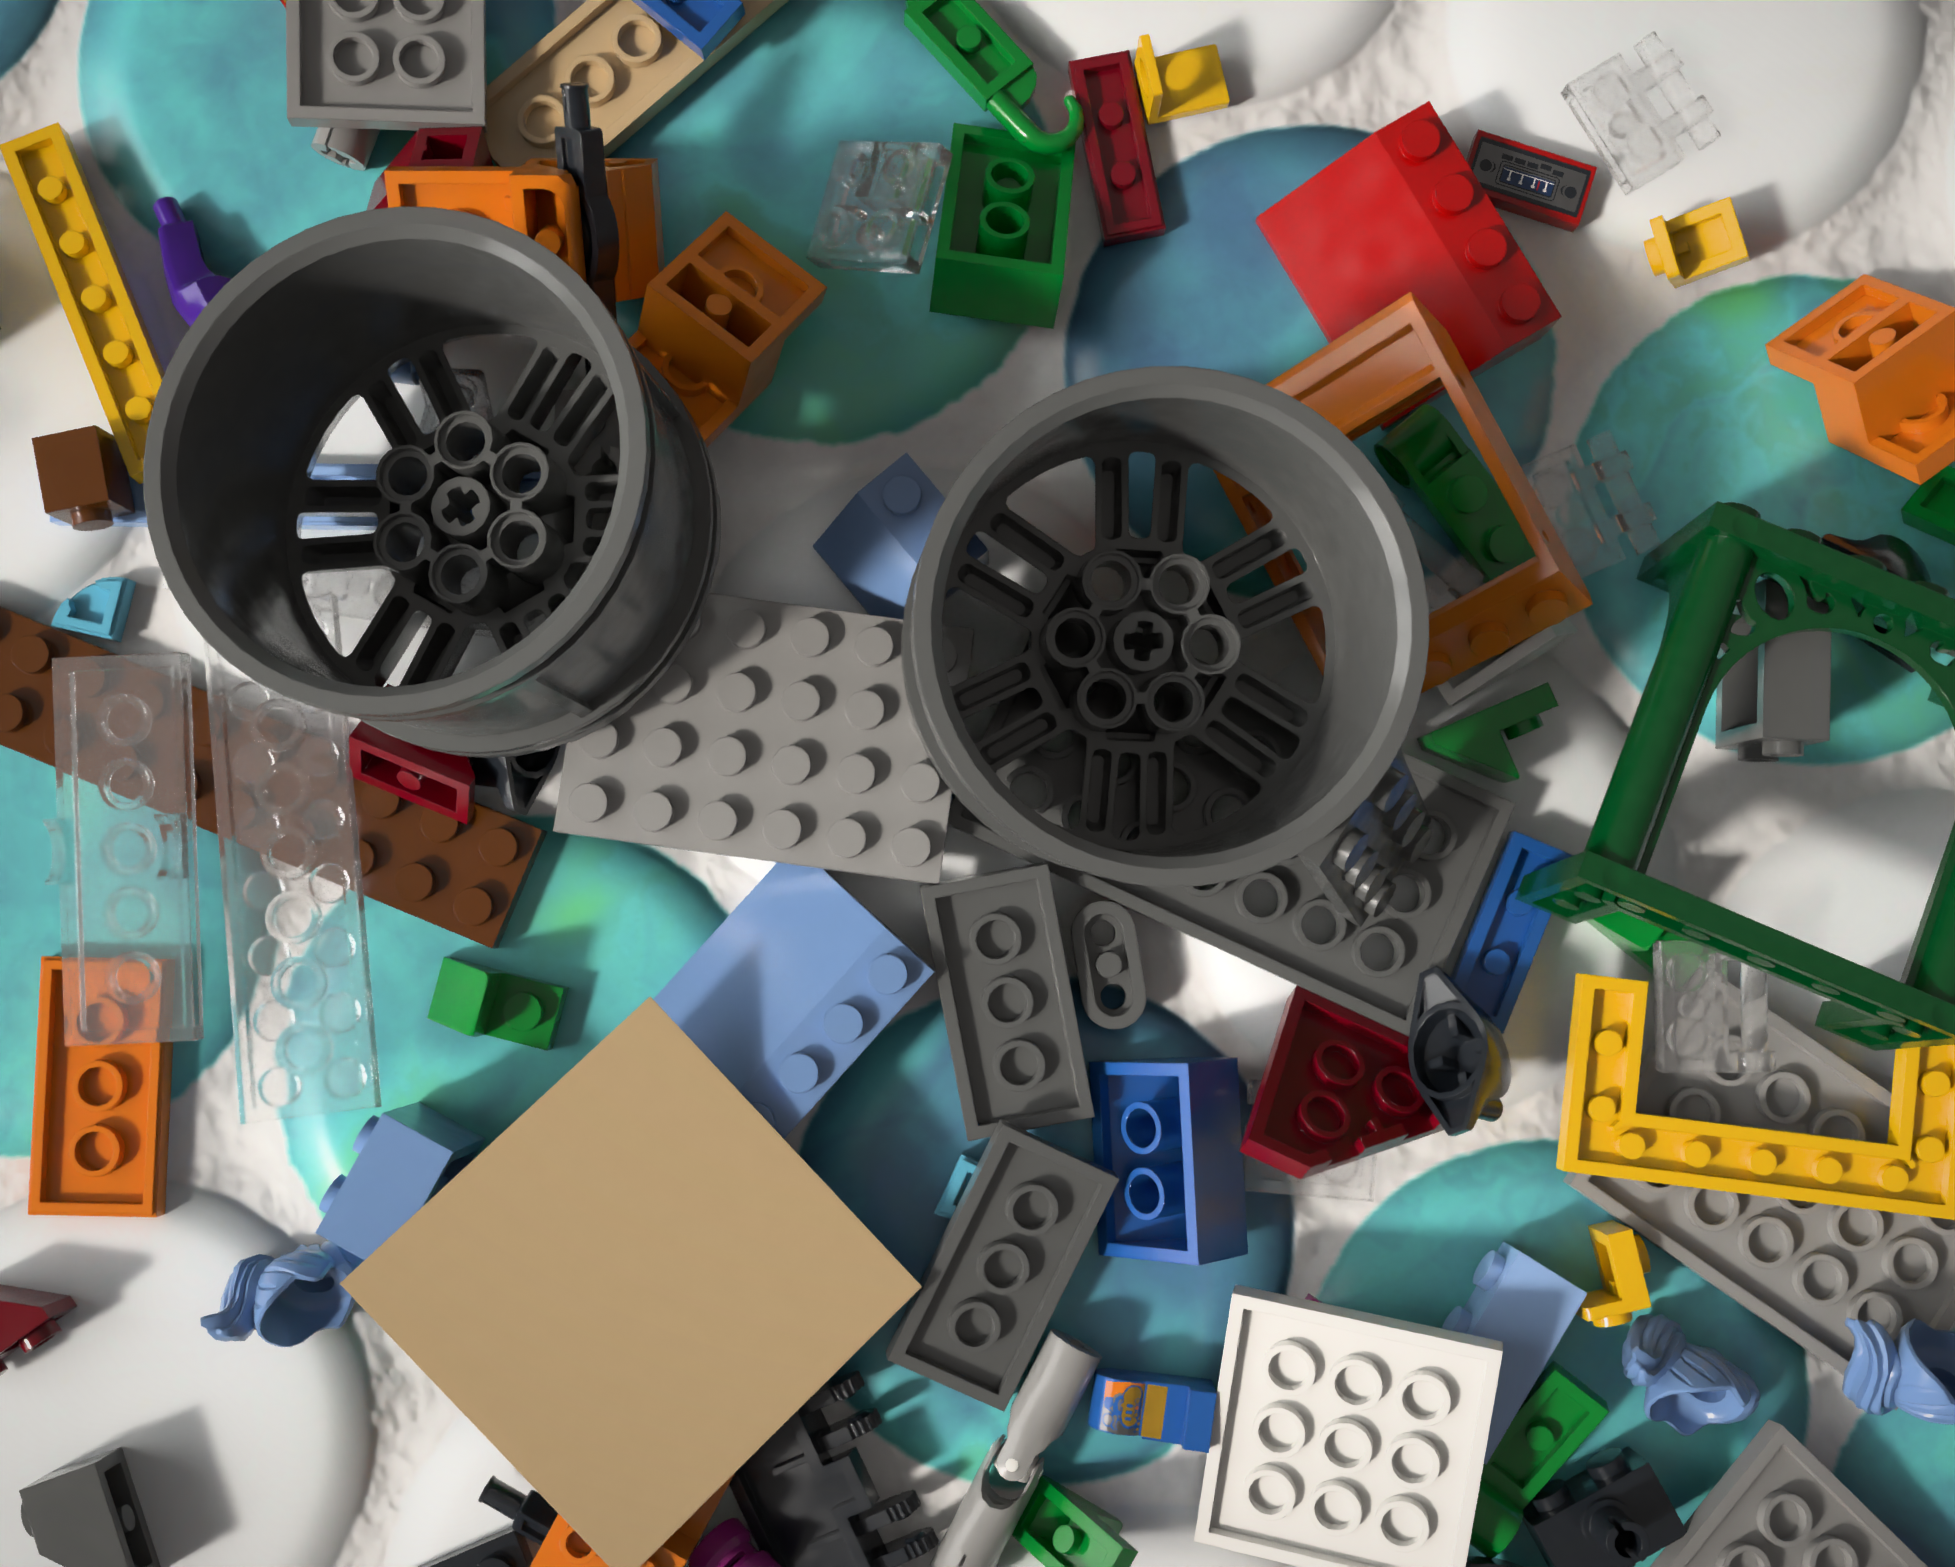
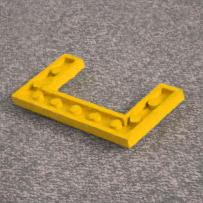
[1556,973,1955,1220]

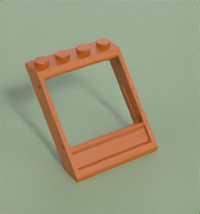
[1213,292,1593,694]

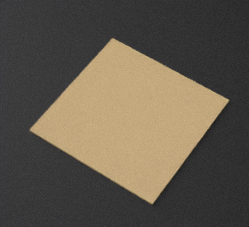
[340,997,922,1567]

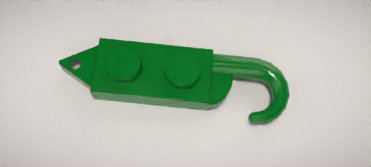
[904,0,1085,155]

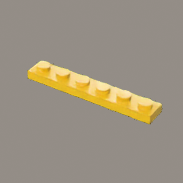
[0,122,165,484]

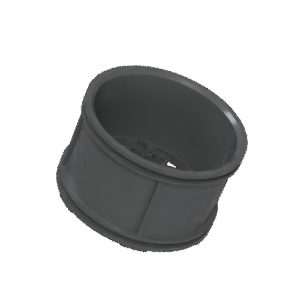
[143,206,721,758]
[901,366,1429,887]

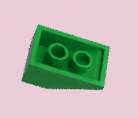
[929,123,1076,329]

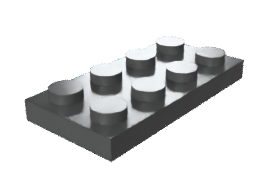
[1298,749,1432,928]
[920,862,1095,1141]
[886,1119,1119,1412]

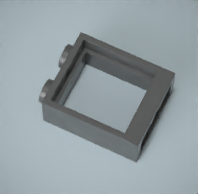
[1715,579,1831,762]

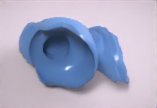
[200,1240,364,1347]
[1622,1314,1760,1436]
[1842,1317,1955,1425]

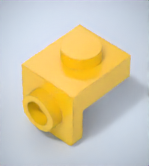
[1644,197,1751,288]
[1576,1220,1652,1327]

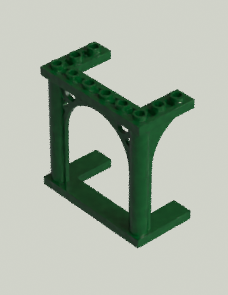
[1515,501,1955,1051]

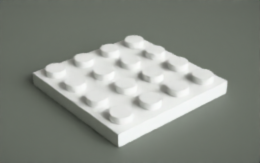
[1194,1284,1503,1567]

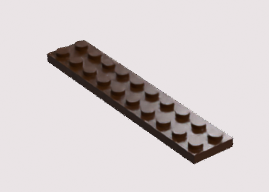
[0,606,548,948]

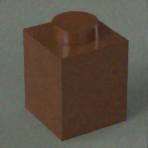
[32,425,135,531]

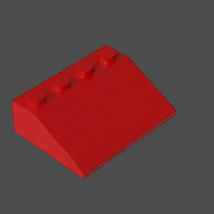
[1255,101,1562,431]

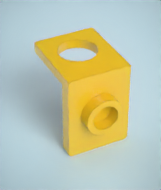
[1134,34,1230,125]

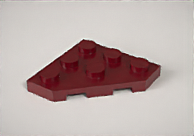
[1239,985,1444,1180]

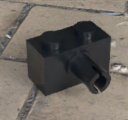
[1523,1446,1687,1567]

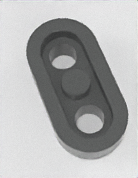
[1071,901,1146,1029]

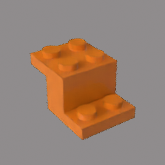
[629,211,827,447]
[1765,274,1955,485]

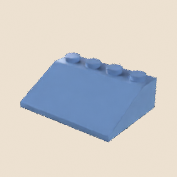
[653,863,935,1139]

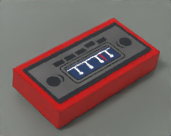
[1466,129,1597,232]

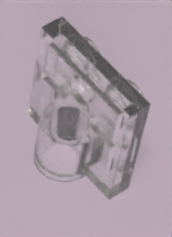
[806,141,953,274]

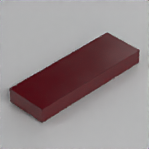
[1068,50,1166,247]

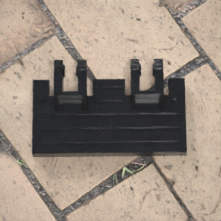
[729,1370,939,1567]

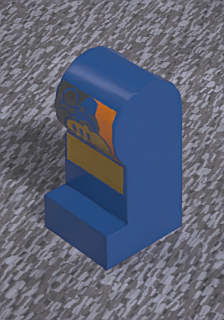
[1087,1368,1217,1453]

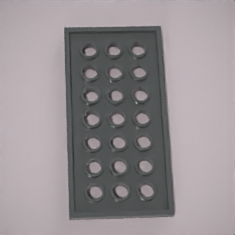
[948,622,1516,1037]

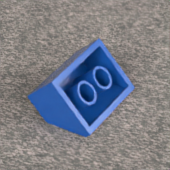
[1089,1057,1248,1266]

